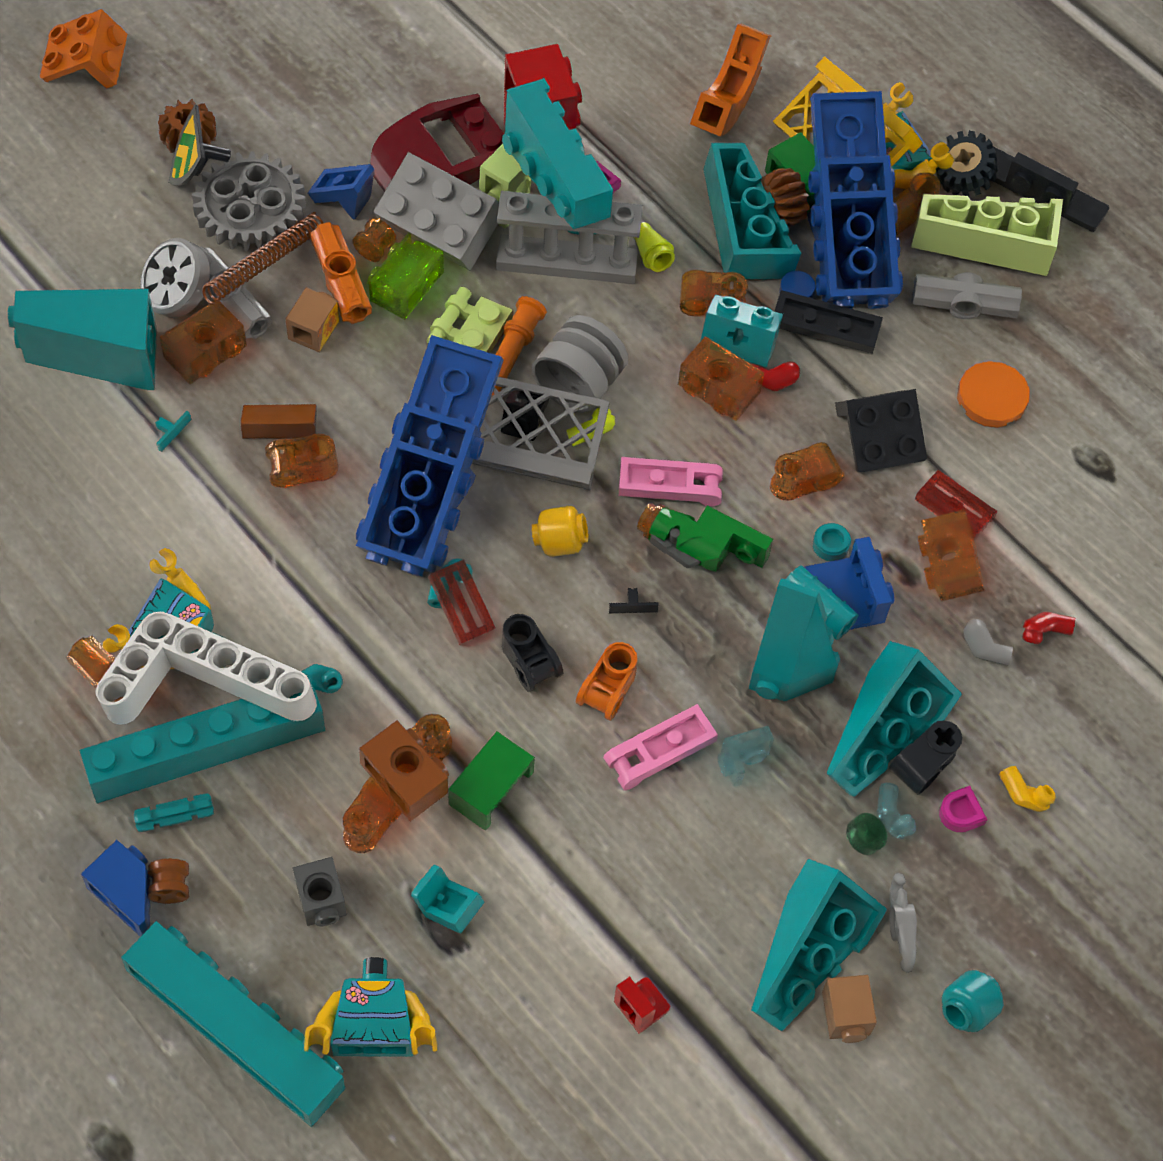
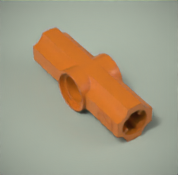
[310,222,372,324]

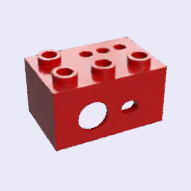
[504,44,582,130]

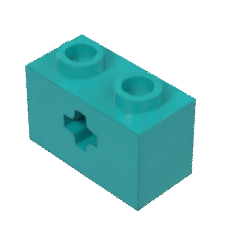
[699,294,783,367]

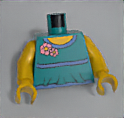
[884,82,954,190]
[103,548,225,669]
[304,957,437,1057]

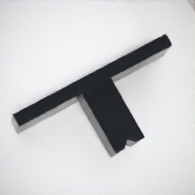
[609,588,659,614]

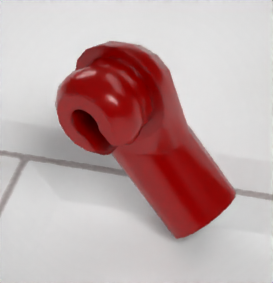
[746,361,800,391]
[1022,612,1076,644]

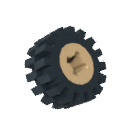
[935,130,998,197]

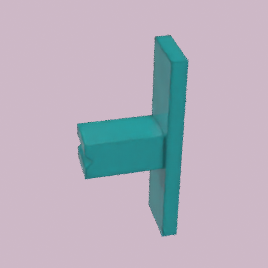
[155,411,192,452]

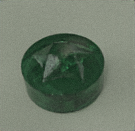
[846,813,887,855]

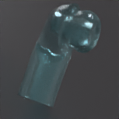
[877,783,916,839]

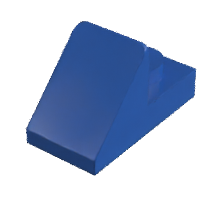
[307,164,374,220]

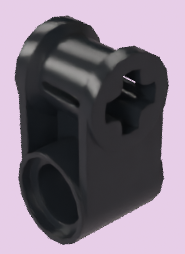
[501,614,564,692]
[889,720,963,795]

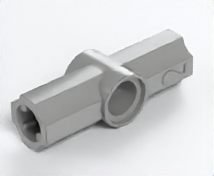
[200,246,272,339]
[912,272,1022,319]

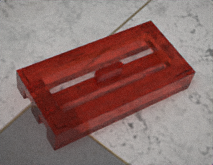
[915,470,997,541]
[428,559,496,645]

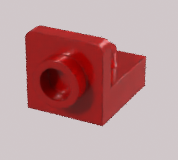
[614,976,671,1034]

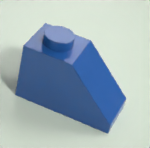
[81,840,151,937]

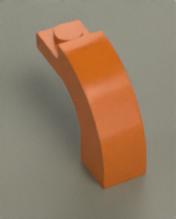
[690,23,771,137]

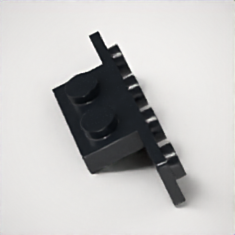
[993,146,1109,232]

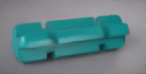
[134,793,214,832]

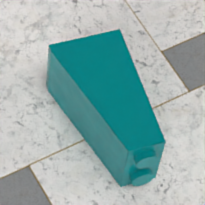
[8,289,157,390]

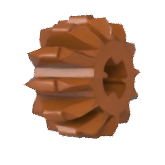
[158,99,217,153]
[761,168,810,227]

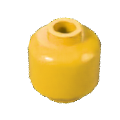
[532,506,589,557]

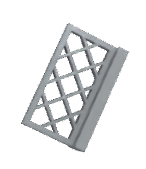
[472,377,610,490]

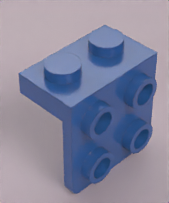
[804,536,894,630]

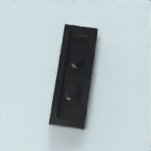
[774,290,883,354]

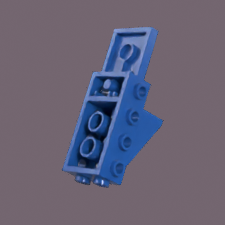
[808,91,903,309]
[356,335,504,577]

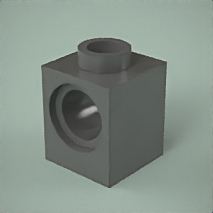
[292,857,347,927]

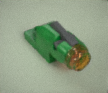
[637,503,773,572]

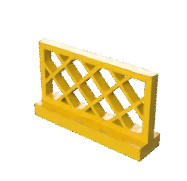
[773,56,923,167]

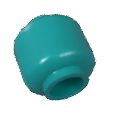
[941,970,1004,1032]

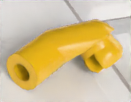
[999,766,1056,812]

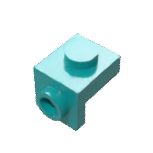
[411,865,485,934]

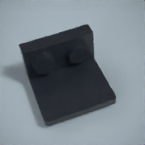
[835,389,927,473]

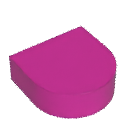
[939,786,988,832]

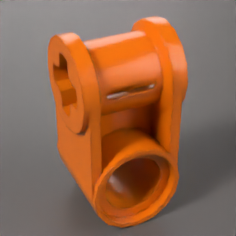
[575,642,637,721]

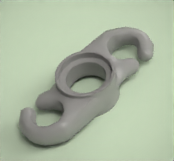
[889,873,917,973]

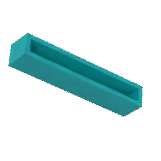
[79,677,325,804]
[121,921,345,1127]

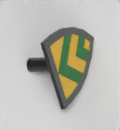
[168,105,231,186]

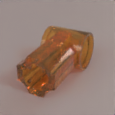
[893,173,941,236]
[66,635,123,702]

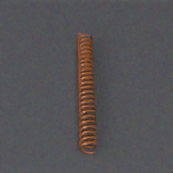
[202,212,323,304]

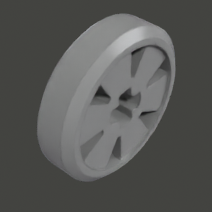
[140,238,210,318]

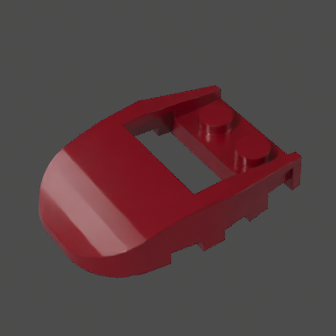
[370,93,504,192]

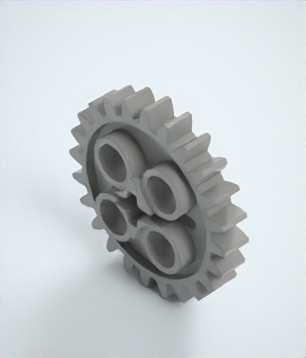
[192,151,306,251]

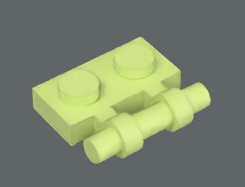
[426,287,513,353]

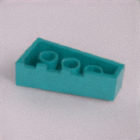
[502,78,613,230]
[703,143,802,280]

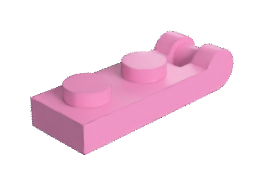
[618,457,723,506]
[603,704,718,791]

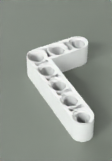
[96,611,317,725]

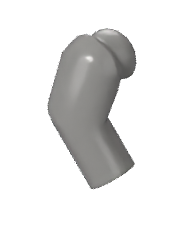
[964,619,1013,666]

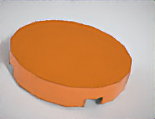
[957,361,1030,428]

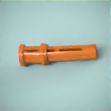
[491,296,547,397]

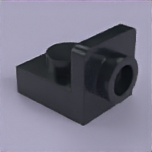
[501,390,549,441]

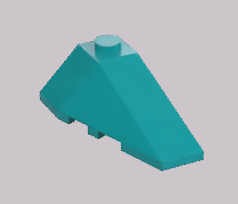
[748,578,840,702]
[826,641,962,797]
[751,859,887,1031]

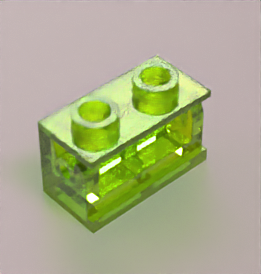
[367,232,444,320]

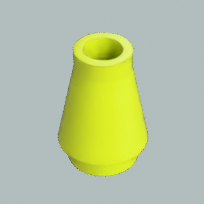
[633,222,675,272]

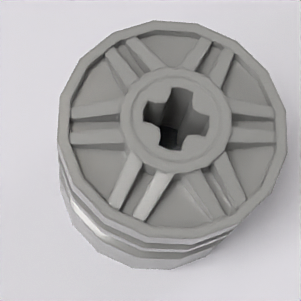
[532,315,628,413]

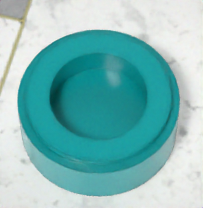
[813,523,851,561]

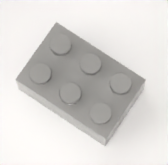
[373,152,499,271]

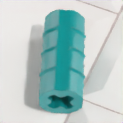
[785,565,859,640]

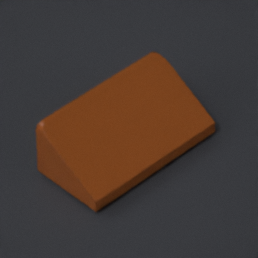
[241,404,317,439]

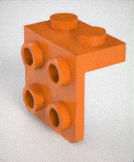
[40,9,128,89]

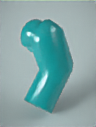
[301,664,343,693]

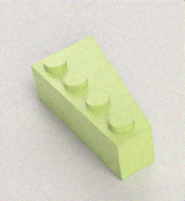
[911,194,1063,276]

